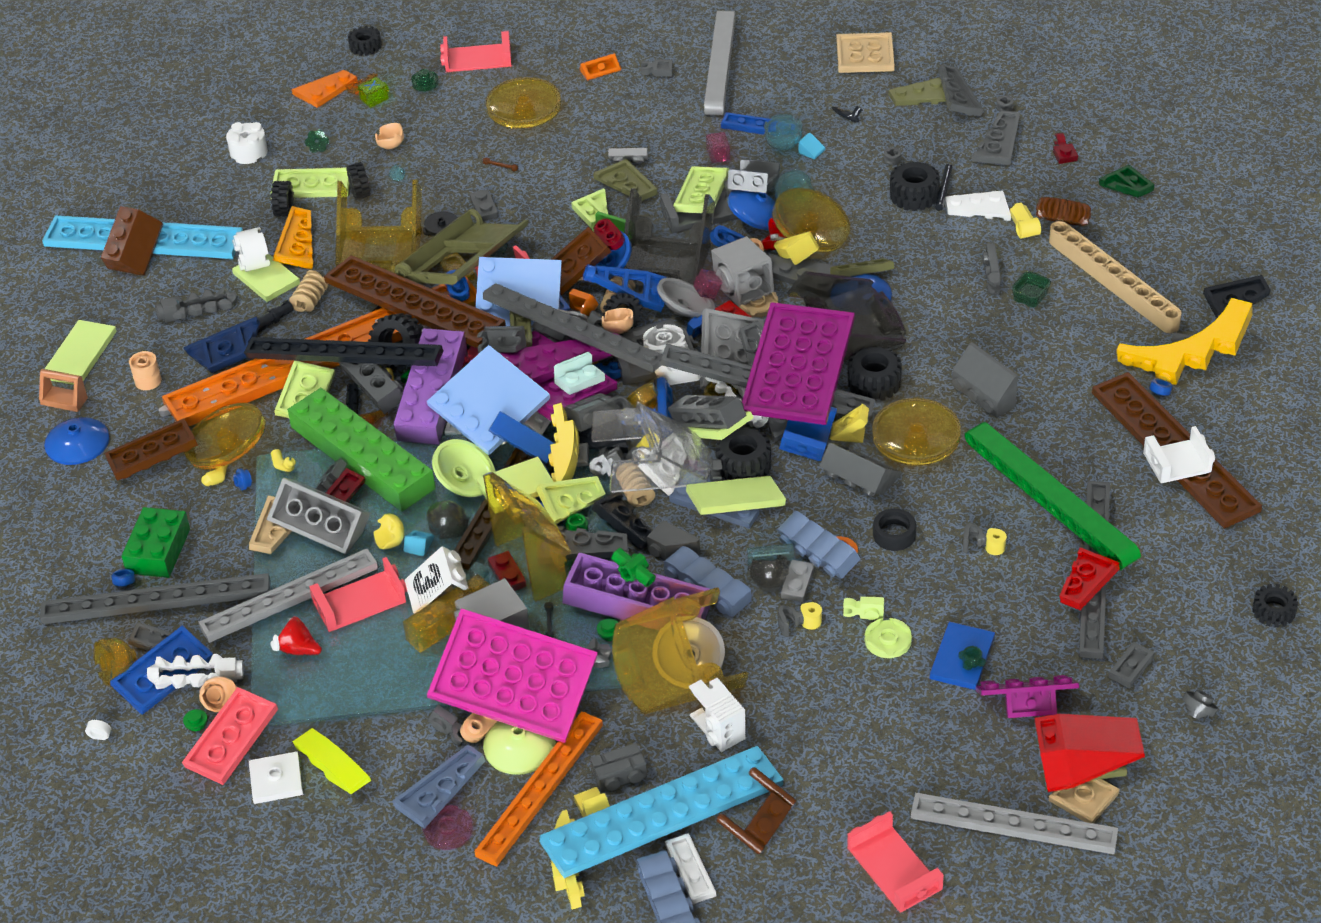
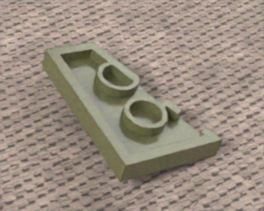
[889,78,946,106]
[593,159,657,202]

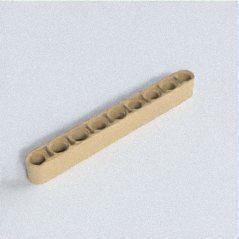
[1049,221,1182,334]

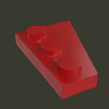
[1060,547,1120,610]

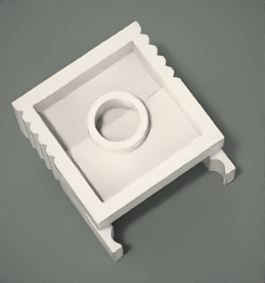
[689,678,745,752]

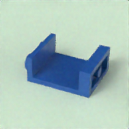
[779,407,837,461]

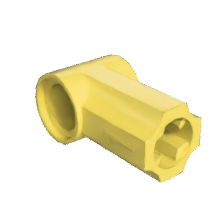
[1010,203,1041,239]

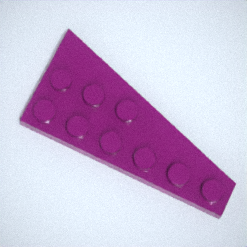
[498,333,619,384]

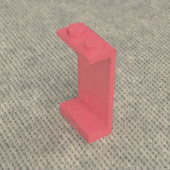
[440,31,512,72]
[309,557,408,632]
[847,811,944,913]

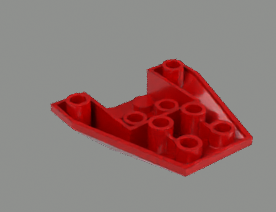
[1034,714,1145,792]

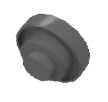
[1182,690,1218,720]

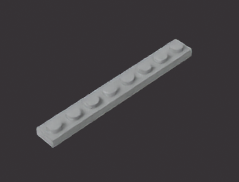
[199,549,378,643]
[911,793,1118,854]

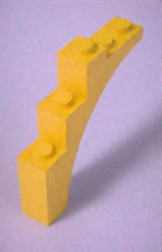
[1117,298,1252,385]

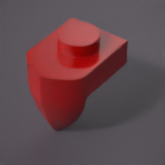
[761,218,788,251]

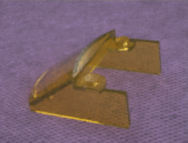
[335,179,422,273]
[483,472,571,602]
[612,587,748,714]

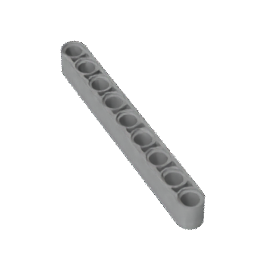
[704,11,736,115]

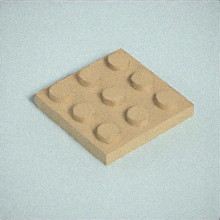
[836,32,894,73]

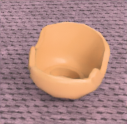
[375,123,404,149]
[602,308,633,334]
[199,676,237,713]

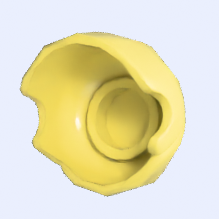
[374,514,404,550]

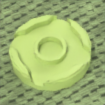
[865,618,912,658]

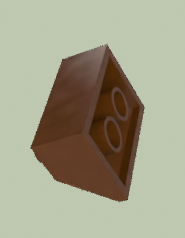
[101,206,164,275]

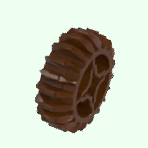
[1036,197,1091,226]

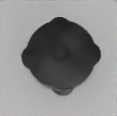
[423,211,457,236]

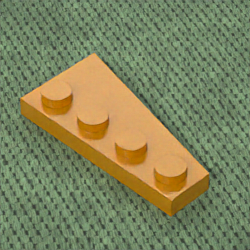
[273,206,313,269]

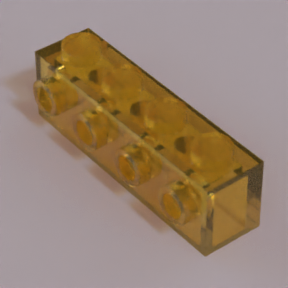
[403,574,490,653]

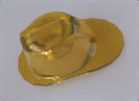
[626,375,659,411]

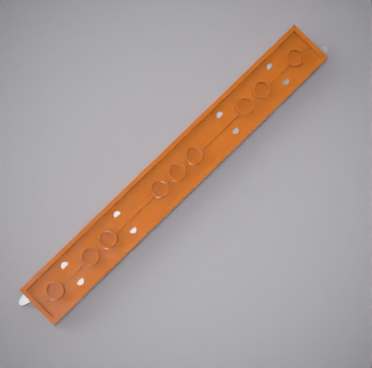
[159,276,477,426]

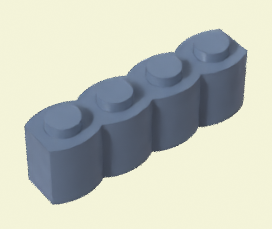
[777,510,861,579]
[664,546,752,617]
[636,850,700,923]

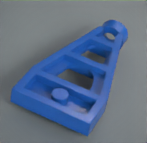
[583,264,667,312]

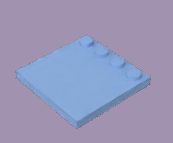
[475,257,562,331]
[427,345,550,456]

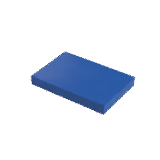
[930,622,995,690]

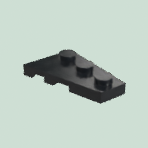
[591,491,652,549]

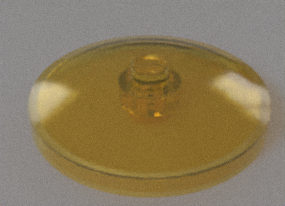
[486,77,561,129]
[772,188,850,252]
[872,398,961,466]
[184,403,266,470]

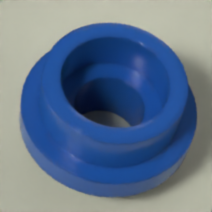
[233,468,252,490]

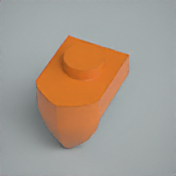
[569,289,598,317]

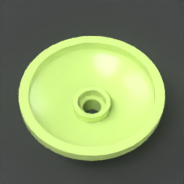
[432,439,495,497]
[483,721,556,774]

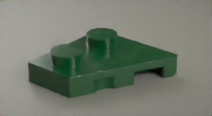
[1099,164,1155,198]

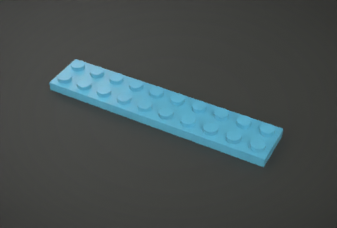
[42,215,243,259]
[539,746,783,878]

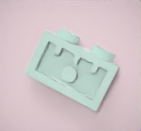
[554,352,605,395]

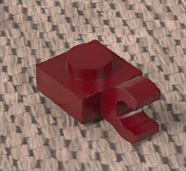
[1053,132,1078,164]

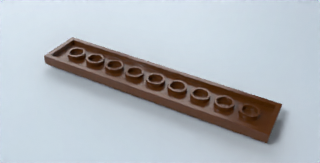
[324,255,506,349]
[1092,372,1262,529]

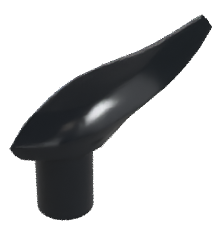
[832,106,863,122]

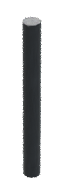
[935,164,953,211]

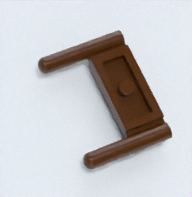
[716,767,796,855]

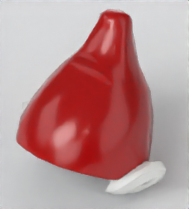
[270,616,322,655]

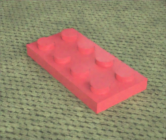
[182,687,278,785]

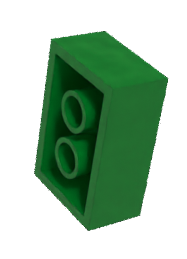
[121,507,190,578]

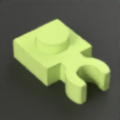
[843,597,884,620]

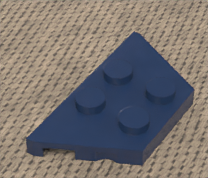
[184,316,260,373]

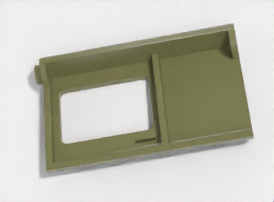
[395,209,528,285]

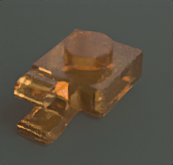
[345,73,381,95]

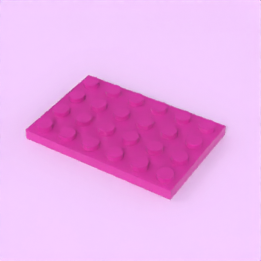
[427,608,598,743]

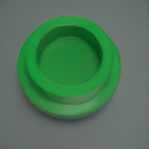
[565,513,588,531]
[597,619,620,641]
[183,709,208,731]

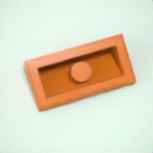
[579,53,621,80]

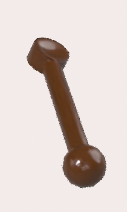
[482,157,518,172]

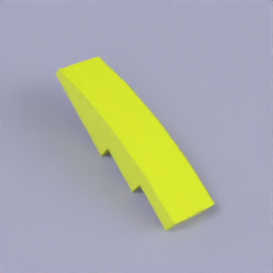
[293,728,371,794]

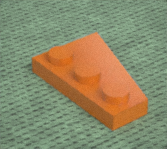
[292,70,358,108]

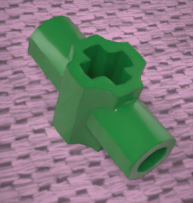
[611,548,656,588]

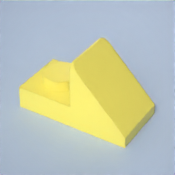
[774,231,819,265]
[830,404,869,443]
[574,787,610,817]

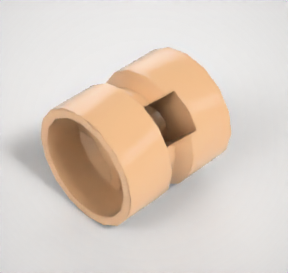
[129,351,162,390]

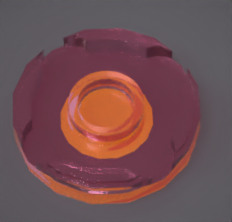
[423,805,473,850]

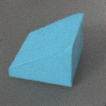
[799,133,825,160]
[403,530,435,556]

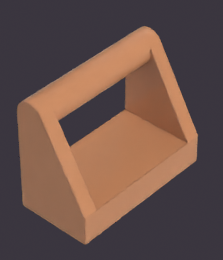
[39,369,88,412]

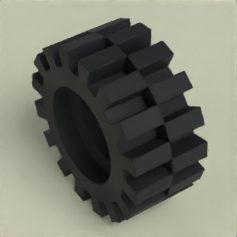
[348,26,382,56]
[346,162,371,200]
[271,181,294,216]
[603,293,643,329]
[1252,584,1298,627]

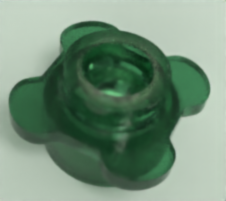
[958,646,986,670]

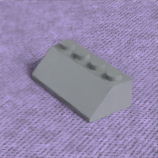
[266,478,371,554]

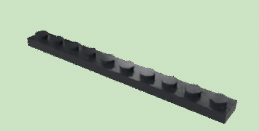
[244,337,444,366]

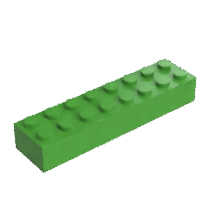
[287,387,435,512]

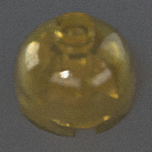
[93,637,137,686]

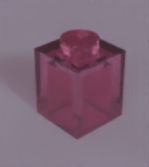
[706,132,730,163]

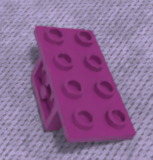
[975,675,1079,718]

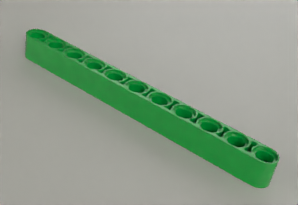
[965,422,1141,570]

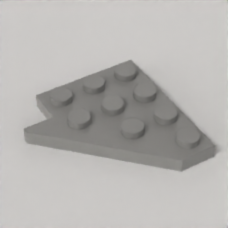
[700,308,764,392]

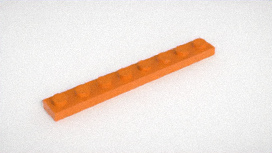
[475,711,603,867]

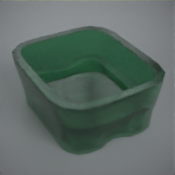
[1012,271,1051,308]

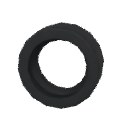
[873,508,916,551]

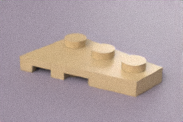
[249,495,292,554]

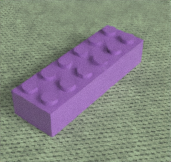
[393,328,467,445]
[562,552,712,631]

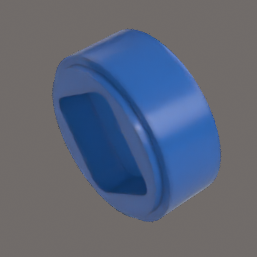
[1149,379,1173,396]
[111,569,135,587]

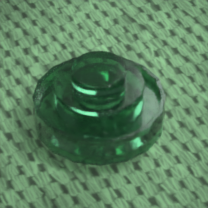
[411,69,439,92]

